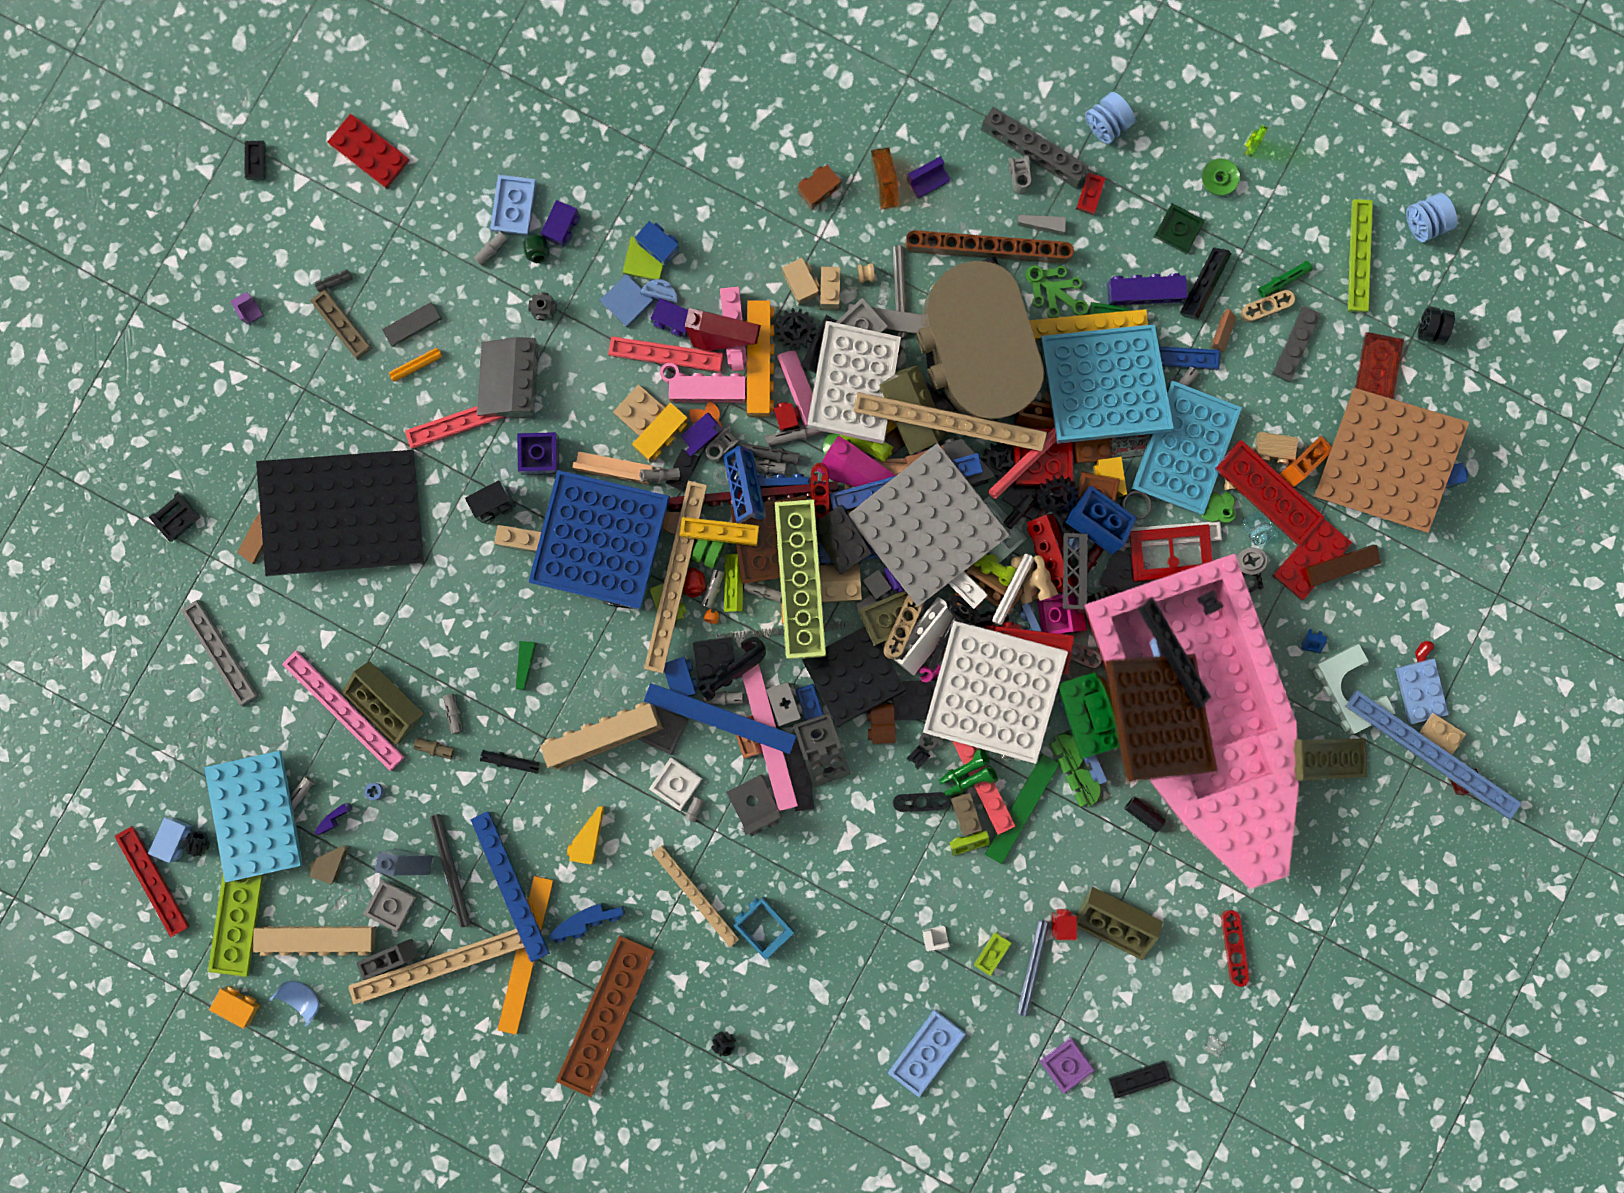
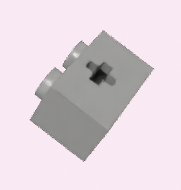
[766,682,803,726]

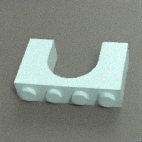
[1313,644,1395,734]

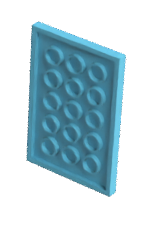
[1131,381,1242,515]
[204,751,303,882]

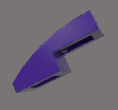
[315,803,353,835]

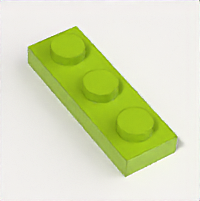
[724,554,743,612]

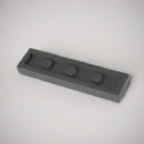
[1272,306,1321,382]

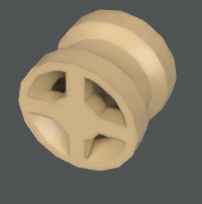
[858,263,875,284]

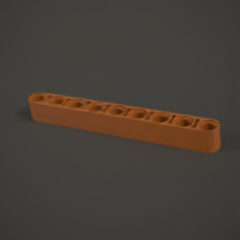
[905,230,1074,264]

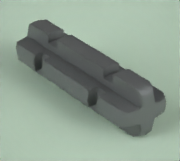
[315,269,352,292]

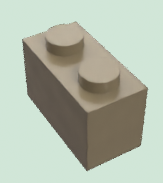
[950,792,982,836]

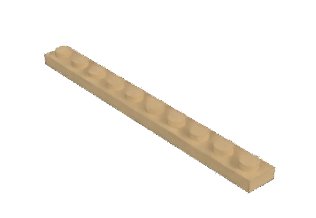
[853,392,1047,451]
[644,481,707,674]
[348,929,524,1005]

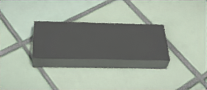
[382,302,442,347]

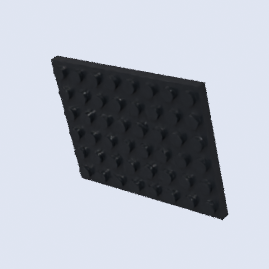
[256,450,424,577]

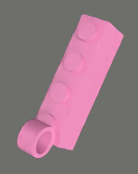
[720,287,747,371]
[660,363,746,403]

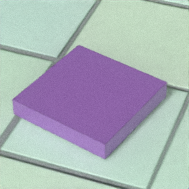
[1039,1037,1095,1094]

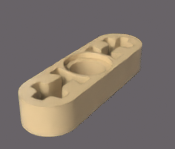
[1241,290,1295,322]

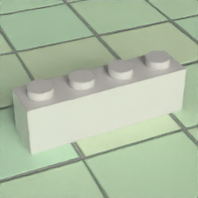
[893,597,955,676]

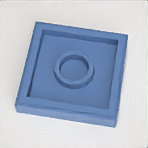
[600,274,653,328]

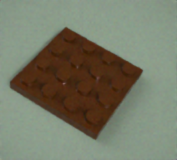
[730,496,807,584]

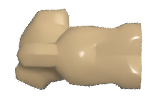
[1011,555,1058,604]

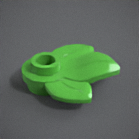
[1200,492,1236,524]

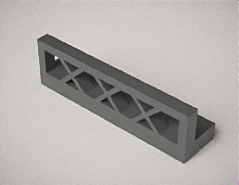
[1063,533,1087,614]

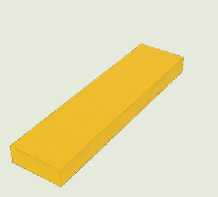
[680,517,759,546]

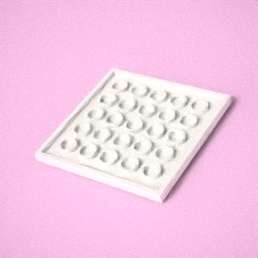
[923,620,1068,764]

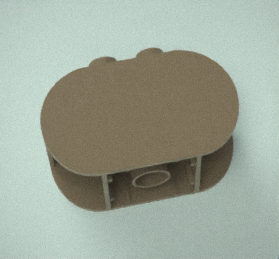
[916,261,1044,420]

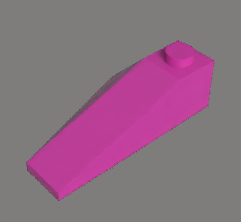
[817,435,896,487]

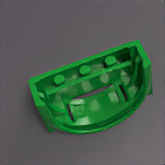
[1057,672,1120,759]

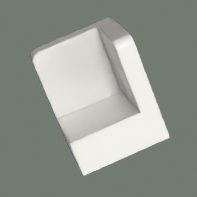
[922,926,950,951]

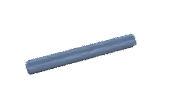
[1017,920,1049,1016]

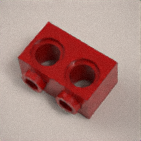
[1052,909,1077,940]

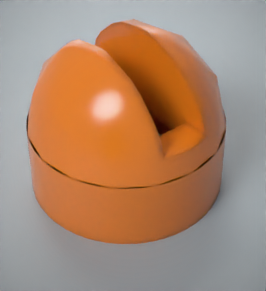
[703,609,720,624]

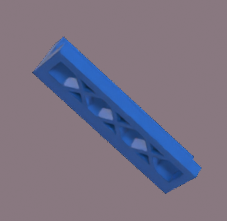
[723,445,766,524]

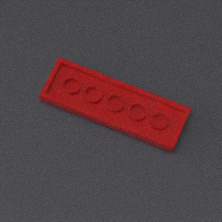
[1215,440,1324,545]

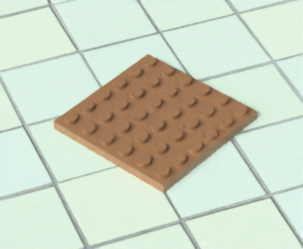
[1314,388,1469,533]

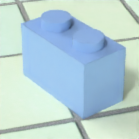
[148,817,192,863]

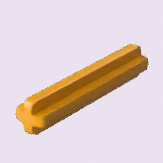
[389,348,442,382]

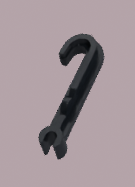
[697,637,766,701]

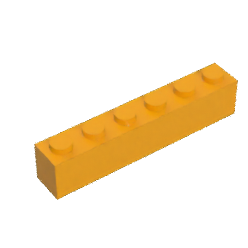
[747,301,774,417]

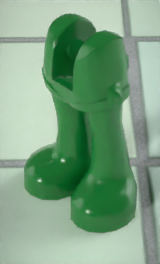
[939,749,998,796]

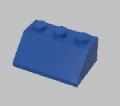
[1066,485,1137,555]

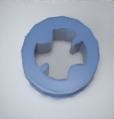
[364,783,384,800]

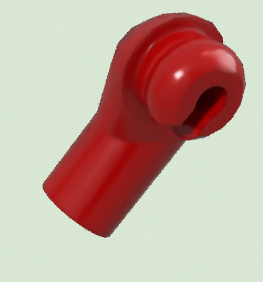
[1415,641,1434,662]

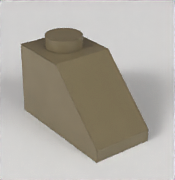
[309,845,350,885]

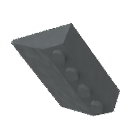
[477,337,539,418]

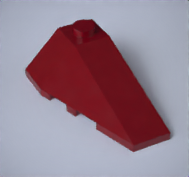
[685,308,761,351]

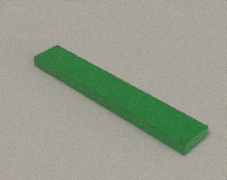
[985,754,1059,864]

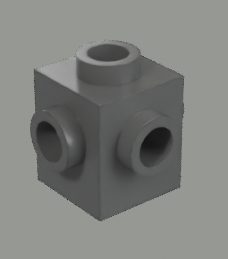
[528,292,557,321]

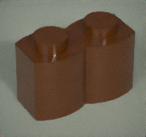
[867,704,896,744]

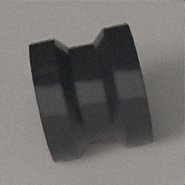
[906,745,931,769]

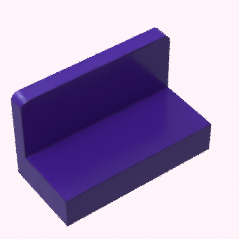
[907,156,950,198]
[681,413,723,456]

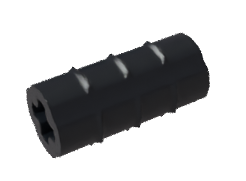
[1124,796,1166,833]

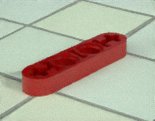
[811,463,830,522]
[1221,910,1249,987]

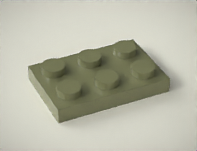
[858,590,922,646]

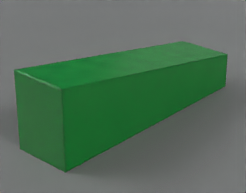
[516,641,537,690]

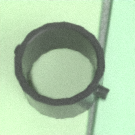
[1120,491,1152,521]

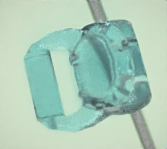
[1242,511,1276,546]

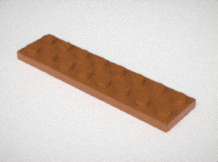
[555,935,655,1097]

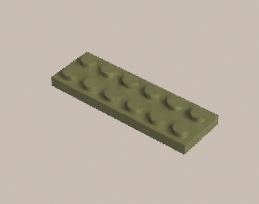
[1294,738,1367,780]

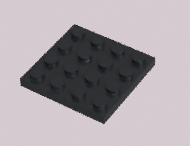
[802,627,906,728]

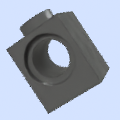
[862,570,892,600]

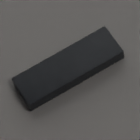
[1108,1060,1171,1099]

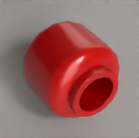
[683,568,706,598]

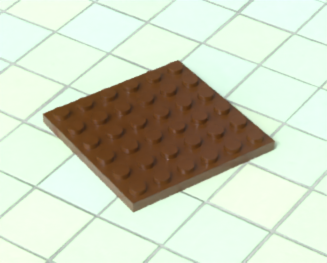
[1105,654,1218,783]

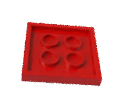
[1014,428,1073,486]

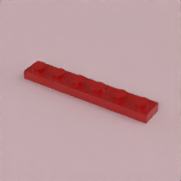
[114,826,190,938]

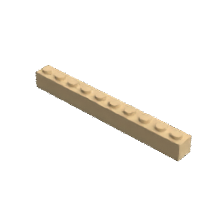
[652,845,740,947]

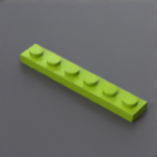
[1347,199,1373,313]

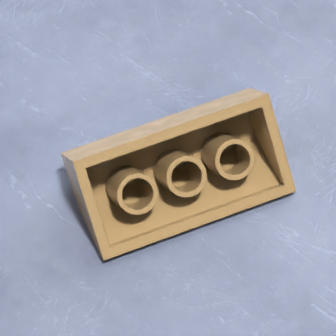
[819,563,862,603]

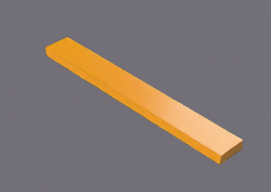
[497,876,554,1035]

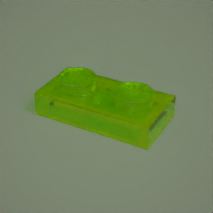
[1244,125,1268,157]

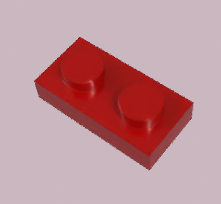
[1076,172,1106,215]

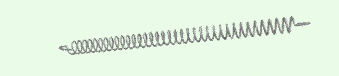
[709,621,853,640]

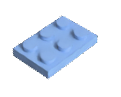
[490,175,536,236]
[1395,658,1448,724]

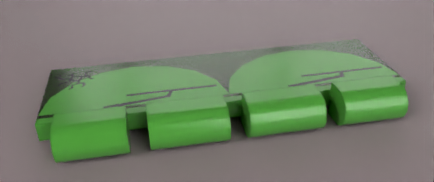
[1049,729,1109,807]

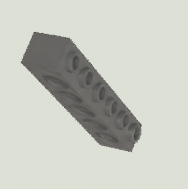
[981,107,1089,189]

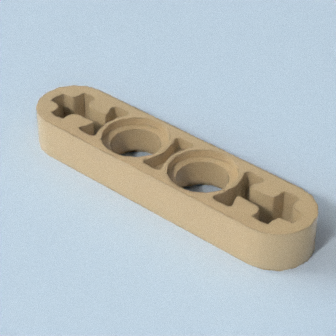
[883,595,924,659]

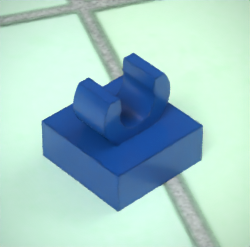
[1301,629,1327,653]

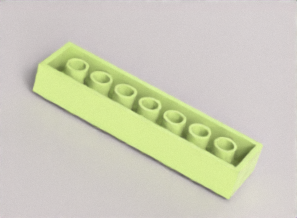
[775,500,826,660]

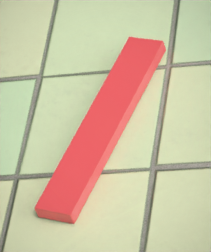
[608,336,724,373]
[405,406,506,449]

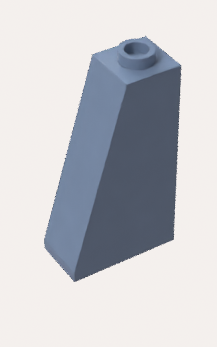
[374,848,433,876]

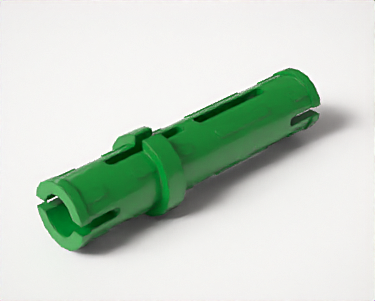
[1258,260,1313,298]

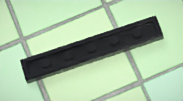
[1137,597,1211,709]

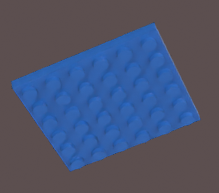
[529,470,670,610]

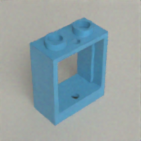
[733,897,794,960]

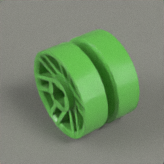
[691,539,726,569]

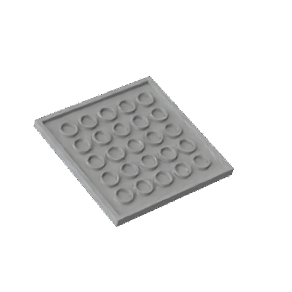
[848,443,1010,606]

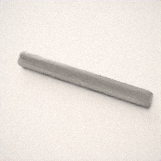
[893,245,907,338]

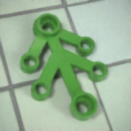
[1025,265,1088,318]

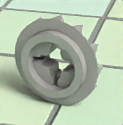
[1237,548,1268,577]

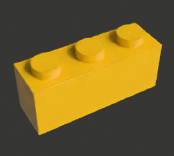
[632,402,688,462]

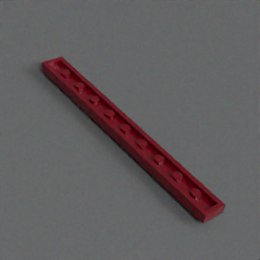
[667,481,838,510]

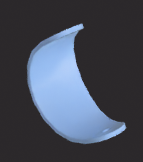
[269,980,319,1027]

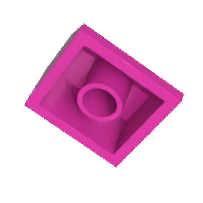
[1037,593,1087,634]

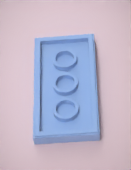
[888,1009,966,1097]

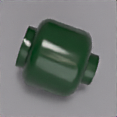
[523,234,549,263]

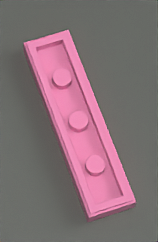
[777,350,813,426]

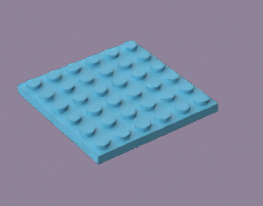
[1041,324,1174,444]

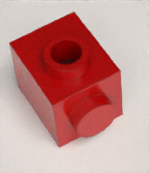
[774,402,800,432]

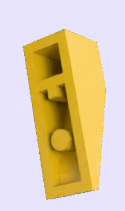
[567,806,605,865]

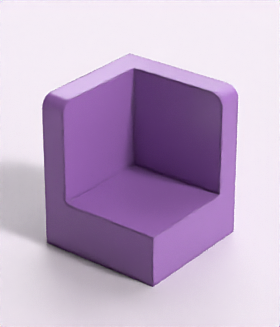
[230,292,263,325]

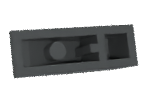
[356,938,419,981]

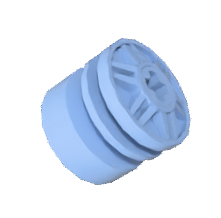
[1085,92,1136,144]
[1406,193,1457,242]

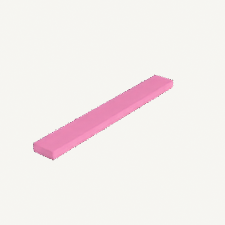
[282,651,405,771]
[742,663,798,811]

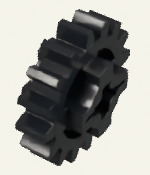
[775,308,816,350]
[982,442,1014,481]
[1036,475,1079,515]

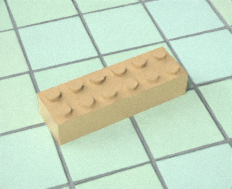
[540,702,664,770]

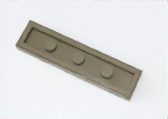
[310,289,372,360]

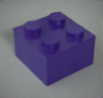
[517,432,560,475]

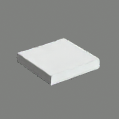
[649,757,703,811]

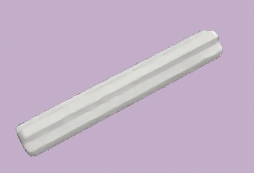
[992,554,1034,625]

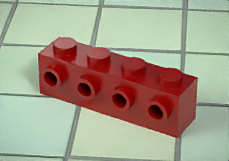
[1026,514,1077,593]

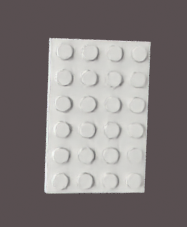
[807,321,901,444]

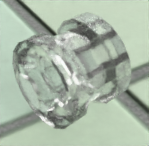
[1202,1034,1227,1059]

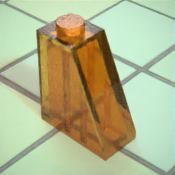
[871,147,899,209]

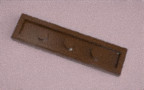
[1306,544,1381,586]

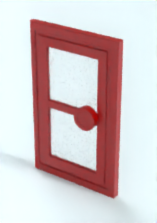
[1129,524,1213,581]

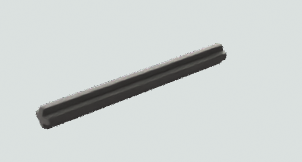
[430,814,470,927]

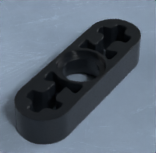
[893,792,949,812]

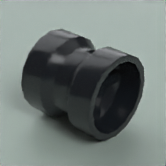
[1196,589,1224,616]

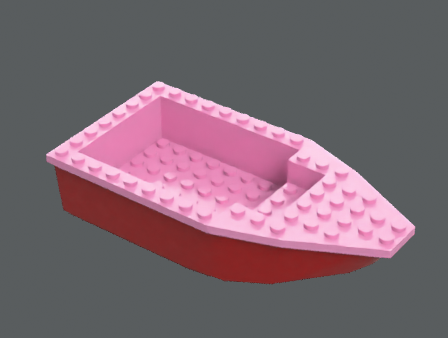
[1084,554,1298,889]

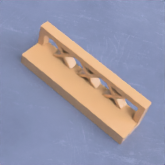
[572,452,653,485]

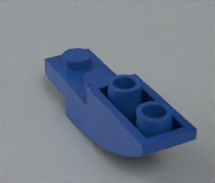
[548,903,625,943]

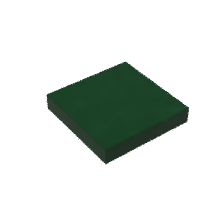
[1154,203,1205,254]

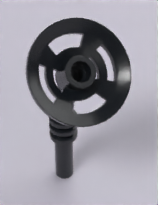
[928,595,980,671]

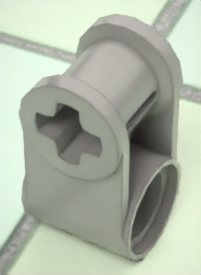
[1008,155,1031,194]
[706,427,741,463]

